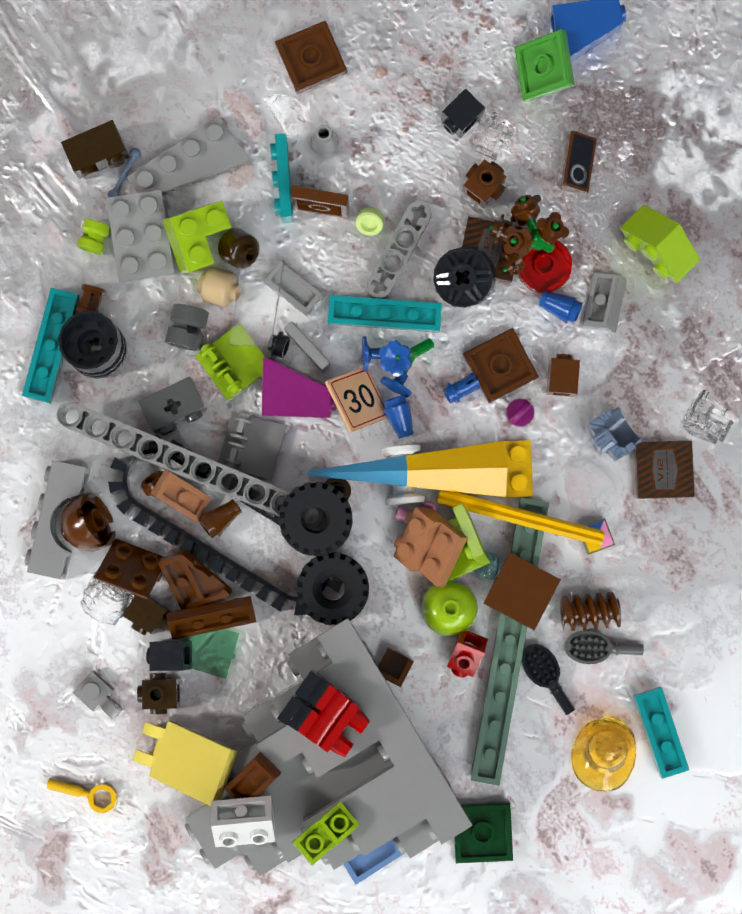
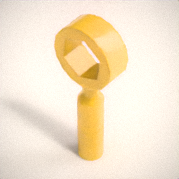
[47,778,118,813]

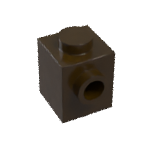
[122,595,170,636]

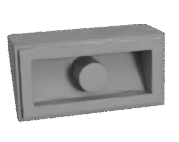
[582,271,627,333]

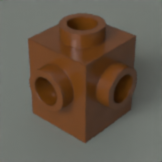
[462,159,507,209]

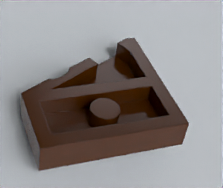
[157,549,233,610]

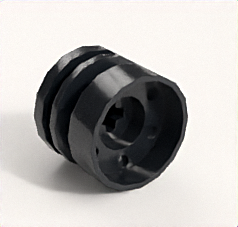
[433,247,497,308]
[58,310,128,379]

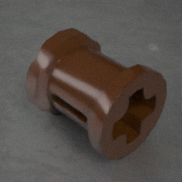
[75,284,107,313]

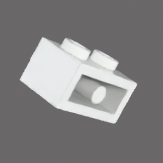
[211,796,275,848]

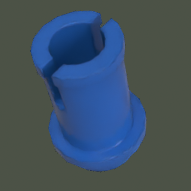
[443,373,481,404]

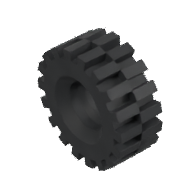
[278,482,353,556]
[296,552,369,625]

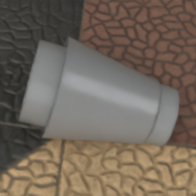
[311,125,339,155]

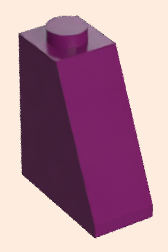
[262,357,337,418]

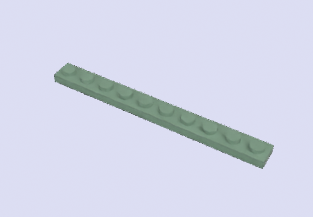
[471,497,549,786]

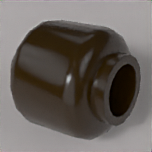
[218,228,260,269]

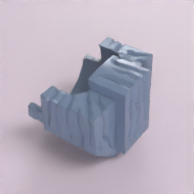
[587,407,642,462]

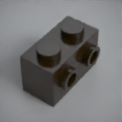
[61,120,130,179]

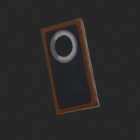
[561,131,597,194]

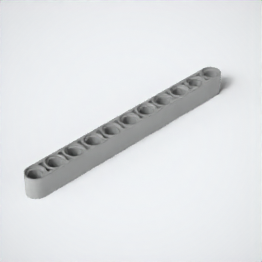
[56,402,328,531]

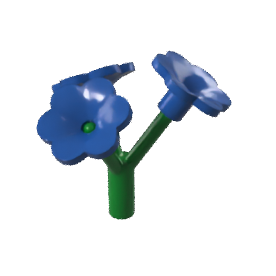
[362,336,434,398]

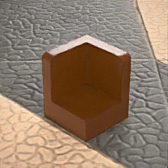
[379,647,414,687]

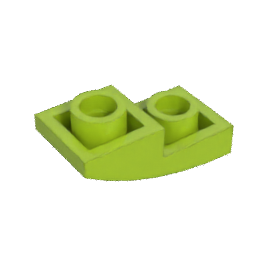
[292,801,360,866]

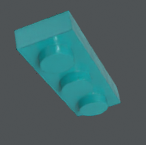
[270,133,293,223]
[633,687,689,779]

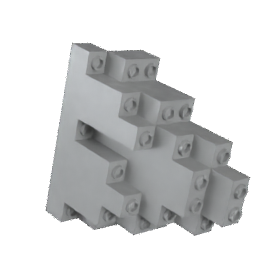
[185,618,472,876]

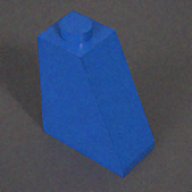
[549,0,626,62]

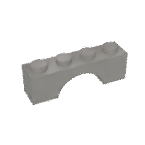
[25,460,91,579]

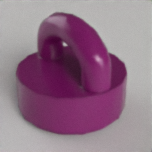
[505,398,534,427]

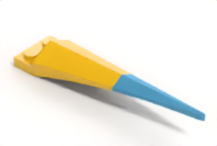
[306,440,533,498]

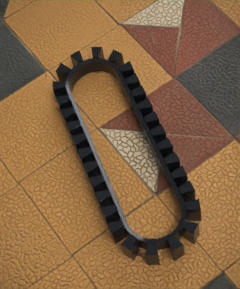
[108,435,343,615]

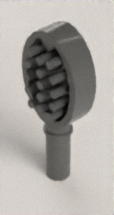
[564,630,644,664]

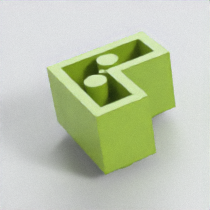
[162,201,231,273]
[620,204,700,283]

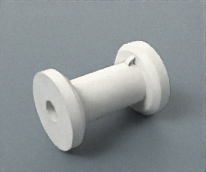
[381,445,425,506]

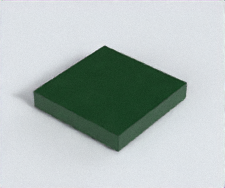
[454,801,513,864]

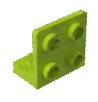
[447,503,490,582]

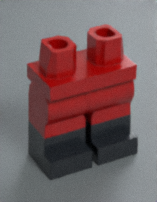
[277,670,371,757]

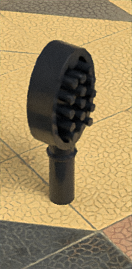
[521,644,575,715]

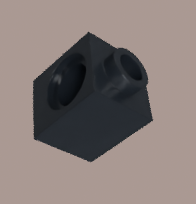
[441,88,486,139]
[146,641,192,671]

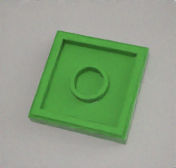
[514,29,575,102]

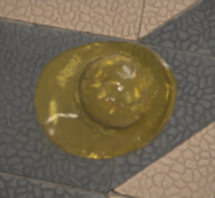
[571,717,636,792]

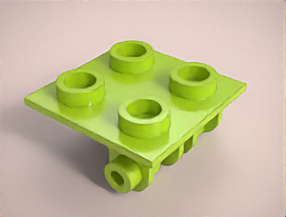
[195,323,265,401]

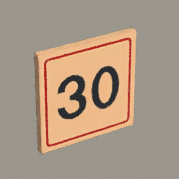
[325,368,387,433]

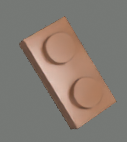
[150,470,212,522]

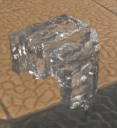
[681,390,734,444]
[80,571,135,625]

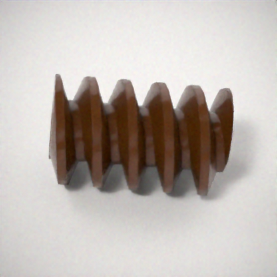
[560,592,621,631]

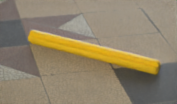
[437,490,605,546]

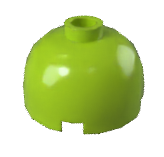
[421,580,478,637]

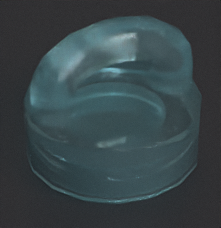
[473,551,501,580]

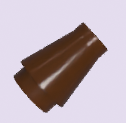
[199,499,242,538]

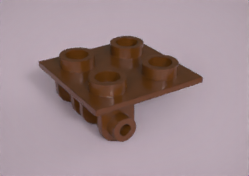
[93,538,164,599]

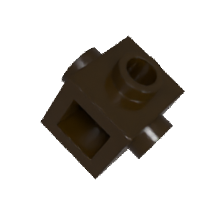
[137,673,180,715]

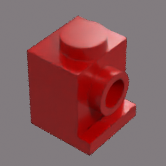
[447,630,488,678]

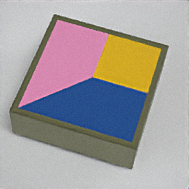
[583,518,615,555]

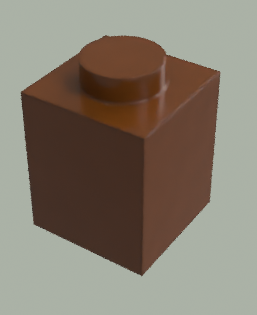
[546,354,580,397]

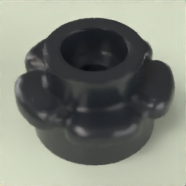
[267,331,290,358]

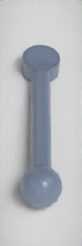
[107,148,141,197]

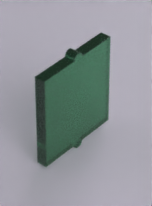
[183,629,240,679]

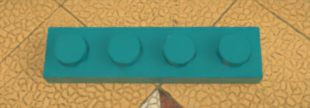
[22,288,80,404]
[328,295,442,333]

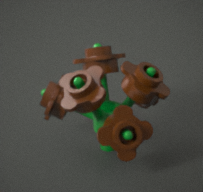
[489,195,569,277]

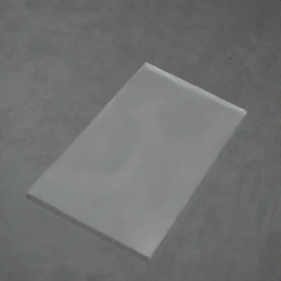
[229,259,284,347]

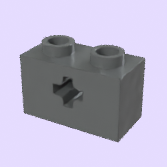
[138,376,207,436]

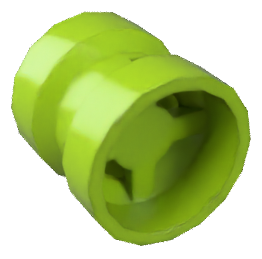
[76,219,111,255]

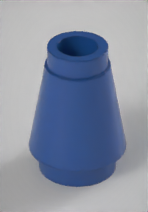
[539,291,583,324]
[383,395,414,439]

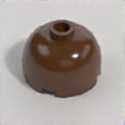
[61,493,116,552]

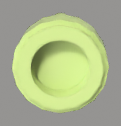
[355,207,384,236]

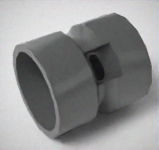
[165,304,209,351]

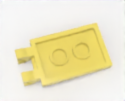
[132,721,238,806]

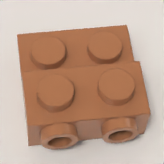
[393,507,468,587]

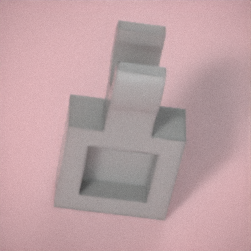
[72,671,123,719]

